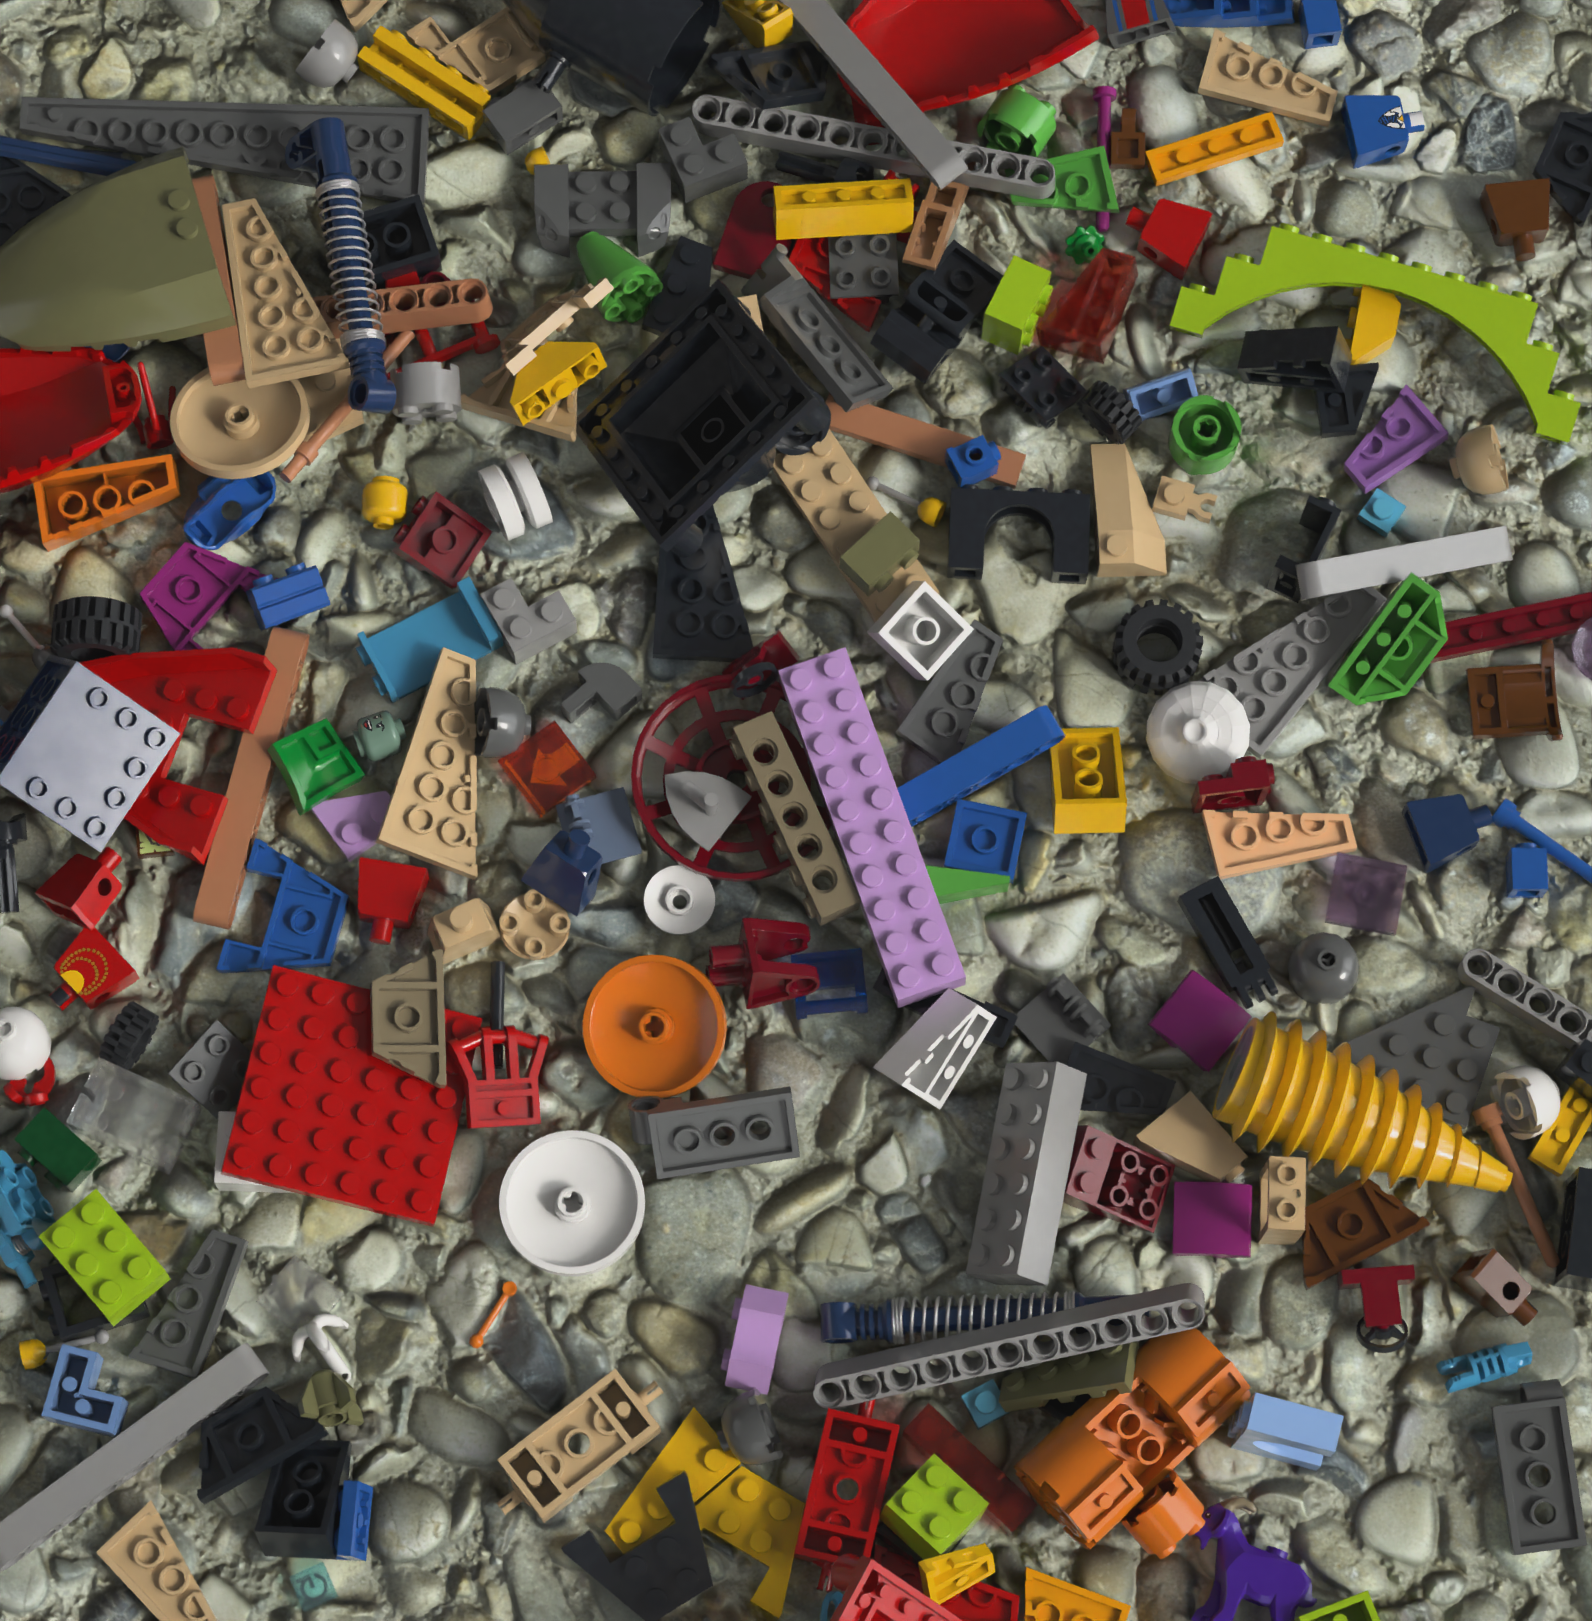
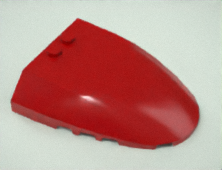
[837,0,1099,112]
[0,347,142,494]

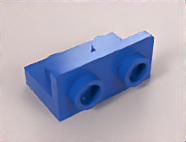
[333,1480,373,1561]

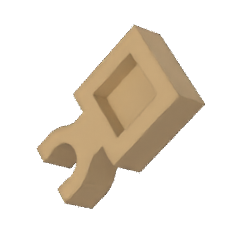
[1152,476,1217,524]

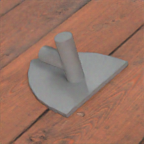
[665,771,752,852]

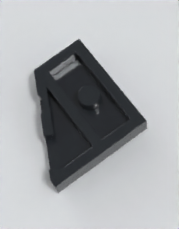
[1314,362,1379,438]

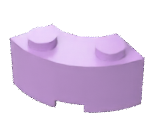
[721,1284,789,1395]

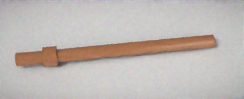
[279,331,415,483]

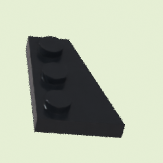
[642,236,713,336]

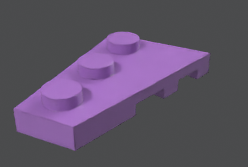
[1344,384,1449,494]

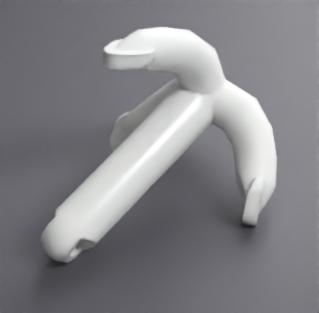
[291,1313,351,1382]

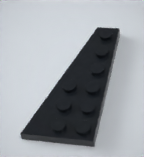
[653,505,753,662]

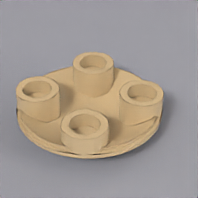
[499,889,571,960]

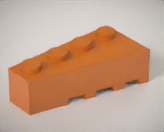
[33,454,181,552]

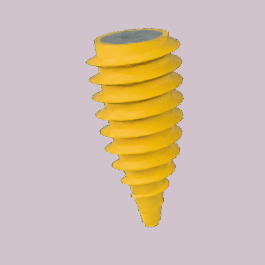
[1212,1011,1513,1193]

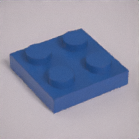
[944,799,1027,884]

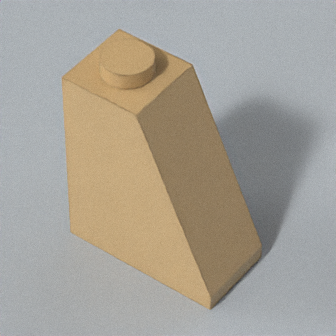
[1133,1091,1248,1183]

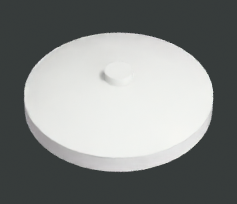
[499,1130,645,1276]

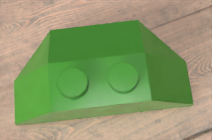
[1328,572,1448,706]

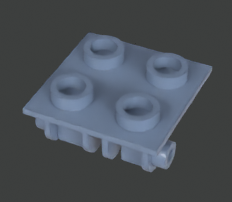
[555,787,642,864]

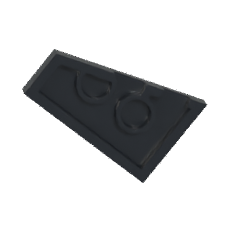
[1066,1041,1176,1115]

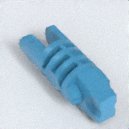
[1436,1341,1533,1393]

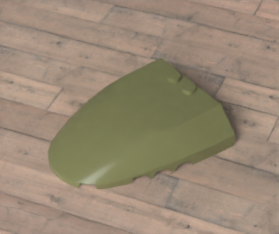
[0,146,236,351]

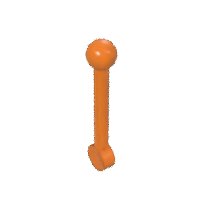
[469,1281,517,1348]

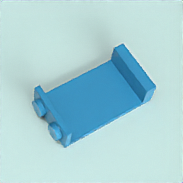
[355,577,504,703]

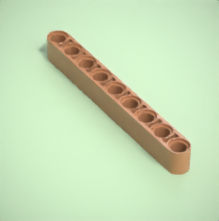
[193,626,309,930]

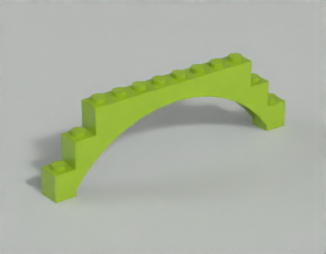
[1169,223,1581,445]

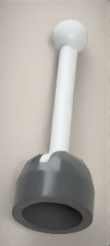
[0,604,56,670]

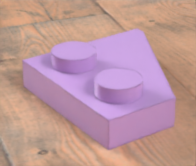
[311,791,390,862]

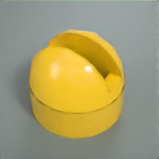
[525,146,550,175]

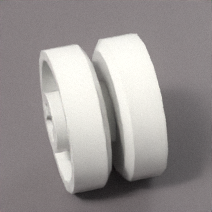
[477,452,553,541]

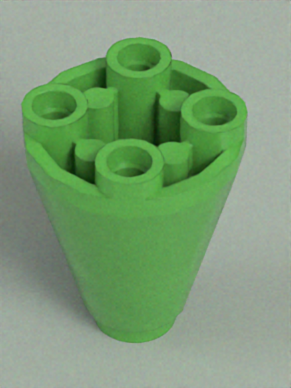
[576,231,663,323]

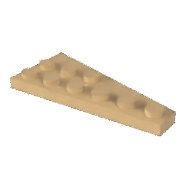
[222,198,350,389]
[375,647,478,880]

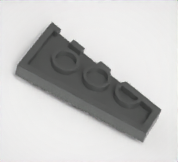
[128,1229,249,1379]

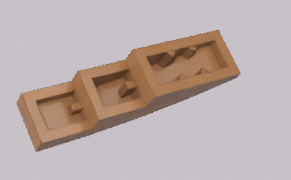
[902,162,976,271]

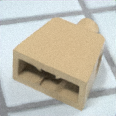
[427,898,502,965]

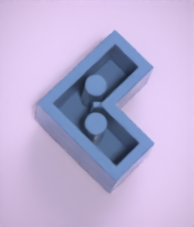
[41,1344,129,1438]

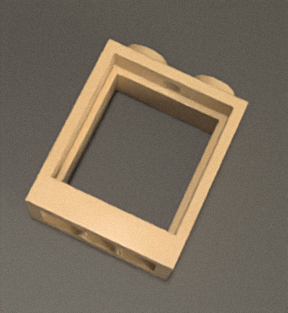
[1258,1156,1306,1245]

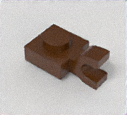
[1110,108,1145,169]

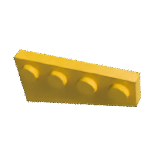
[604,1407,741,1554]

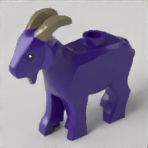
[1190,1496,1317,1621]

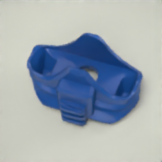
[183,471,276,550]

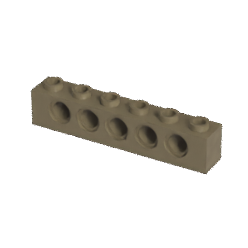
[729,711,861,926]

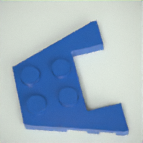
[216,838,350,974]

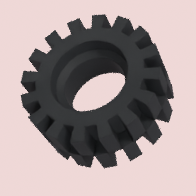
[1077,380,1142,445]
[99,1001,159,1072]

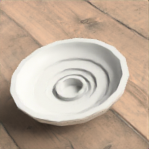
[1146,681,1250,784]

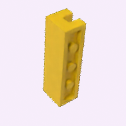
[357,25,491,141]
[773,178,914,240]

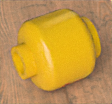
[361,476,408,530]

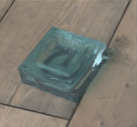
[289,1562,339,1612]

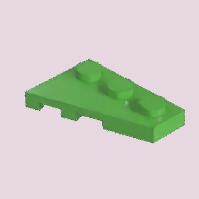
[1005,145,1120,213]

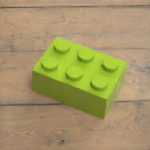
[38,1189,171,1327]

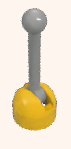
[866,476,947,528]
[19,1329,109,1370]

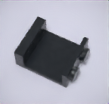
[1267,495,1341,603]

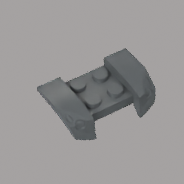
[534,163,671,258]

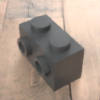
[483,79,563,155]

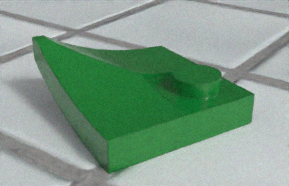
[267,718,365,815]

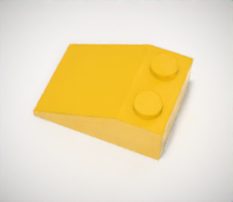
[1049,727,1127,834]

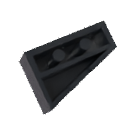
[1237,326,1352,393]

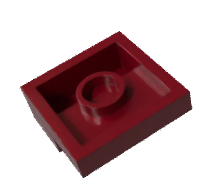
[392,491,493,590]
[1191,756,1275,814]

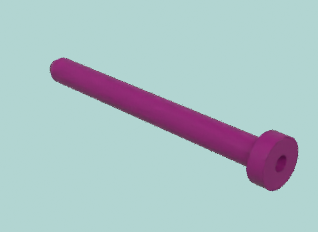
[1093,86,1116,232]

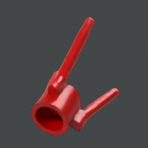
[133,361,176,449]

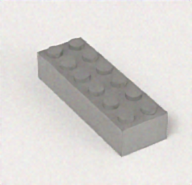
[966,1061,1087,1286]

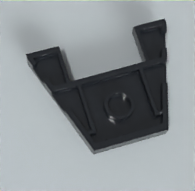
[561,1470,713,1621]

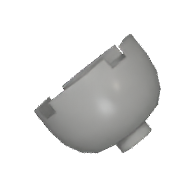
[295,19,359,88]

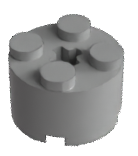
[390,362,462,425]

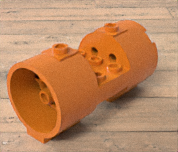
[1013,1328,1251,1550]

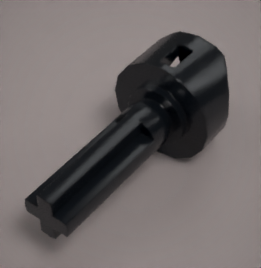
[775,151,874,183]
[0,813,27,914]

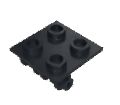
[998,346,1087,430]

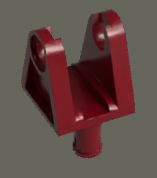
[705,918,820,1009]

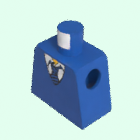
[1340,95,1425,169]

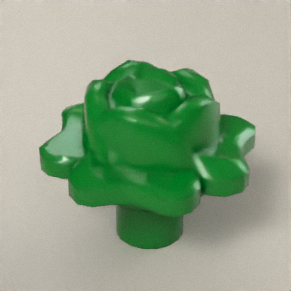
[1065,225,1104,265]

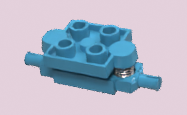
[0,1150,56,1288]

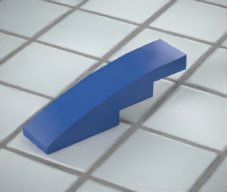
[1164,0,1295,28]

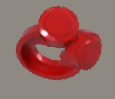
[3,1057,56,1107]

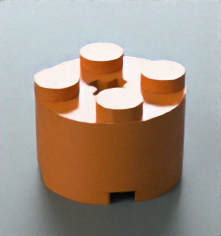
[1120,1470,1205,1559]

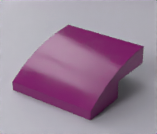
[1147,970,1252,1072]
[1172,1182,1252,1258]

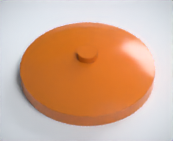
[582,955,727,1098]

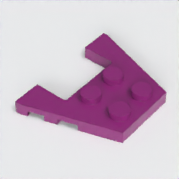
[139,542,279,651]

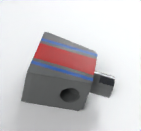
[1106,0,1176,49]

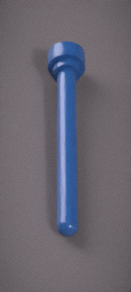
[1492,798,1592,884]

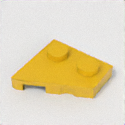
[918,1543,995,1605]

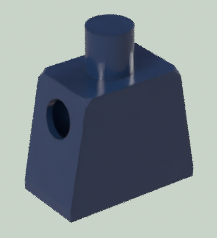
[1401,794,1493,873]
[521,829,603,916]

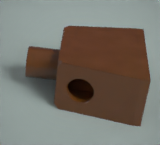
[1480,178,1550,261]
[1450,1248,1538,1326]

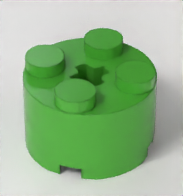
[977,84,1056,157]
[1168,395,1242,475]

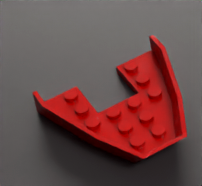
[79,647,277,865]

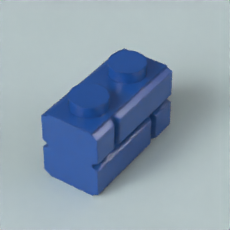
[246,562,331,631]

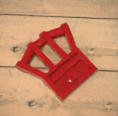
[446,1025,549,1129]

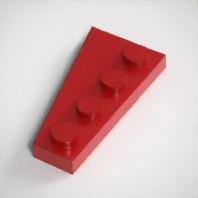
[874,1544,1020,1621]

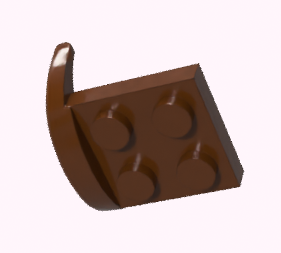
[1466,639,1563,741]

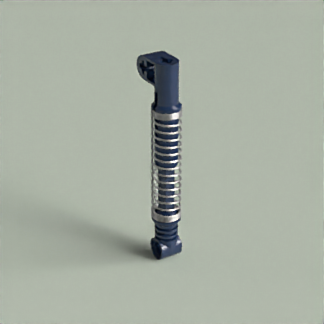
[285,117,397,414]
[820,1291,1151,1345]

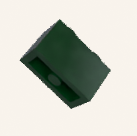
[14,1107,102,1193]

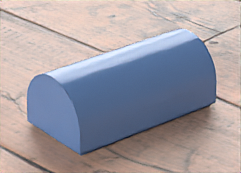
[1123,367,1199,421]

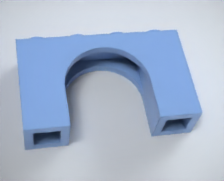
[1227,1392,1344,1471]

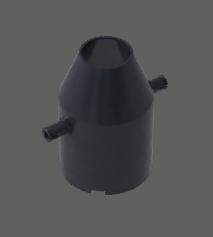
[503,0,722,116]

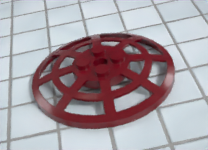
[631,674,832,882]

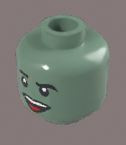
[352,710,407,762]

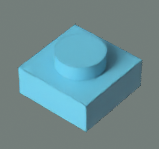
[1357,488,1406,538]
[960,1379,1010,1430]

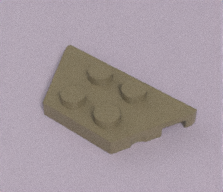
[370,949,447,1088]

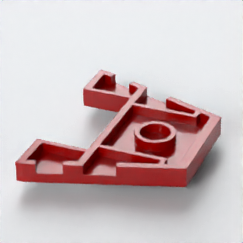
[789,210,918,332]

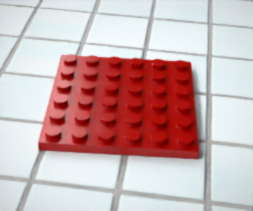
[220,965,483,1227]

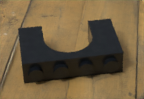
[947,484,1091,585]

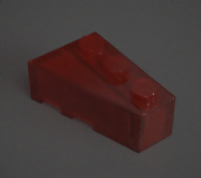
[1036,248,1138,364]

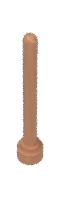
[1472,1102,1560,1268]

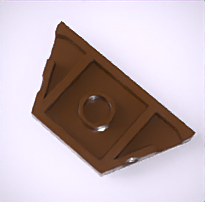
[1302,1178,1430,1290]

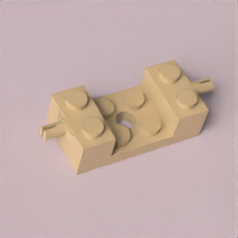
[496,1369,664,1523]

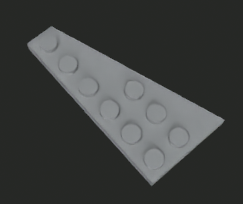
[1197,587,1387,759]

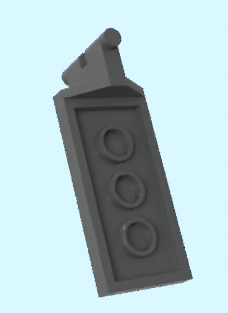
[741,244,894,412]

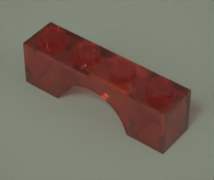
[902,1403,1037,1537]

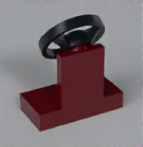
[721,630,800,700]
[1337,1264,1415,1353]

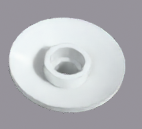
[644,865,715,935]

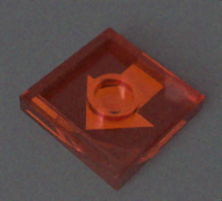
[498,720,597,819]

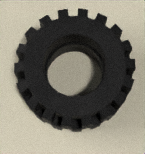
[50,596,142,662]
[1112,599,1203,695]

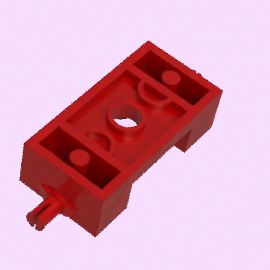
[794,1399,900,1593]

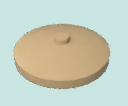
[170,367,310,479]

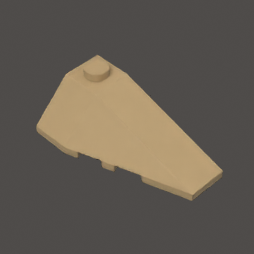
[1090,443,1167,577]

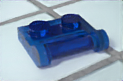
[790,948,868,1020]

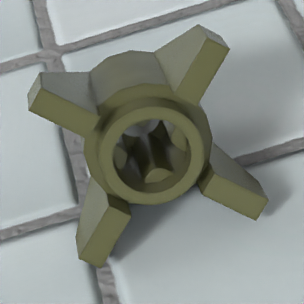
[298,1369,364,1427]

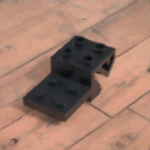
[870,240,1003,384]

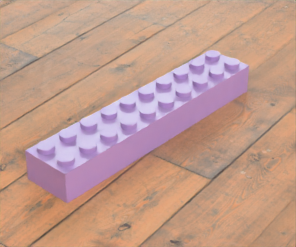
[778,647,966,1008]

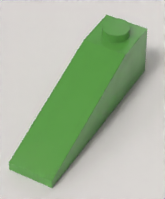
[925,865,1010,904]

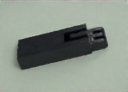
[1177,876,1278,1009]

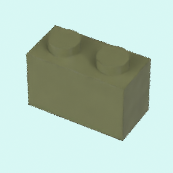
[839,511,920,597]

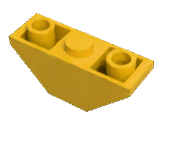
[722,0,793,48]
[1345,285,1401,365]
[510,341,607,426]

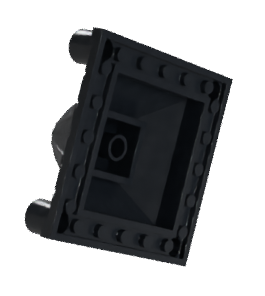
[576,279,830,558]

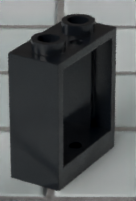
[38,1263,150,1342]

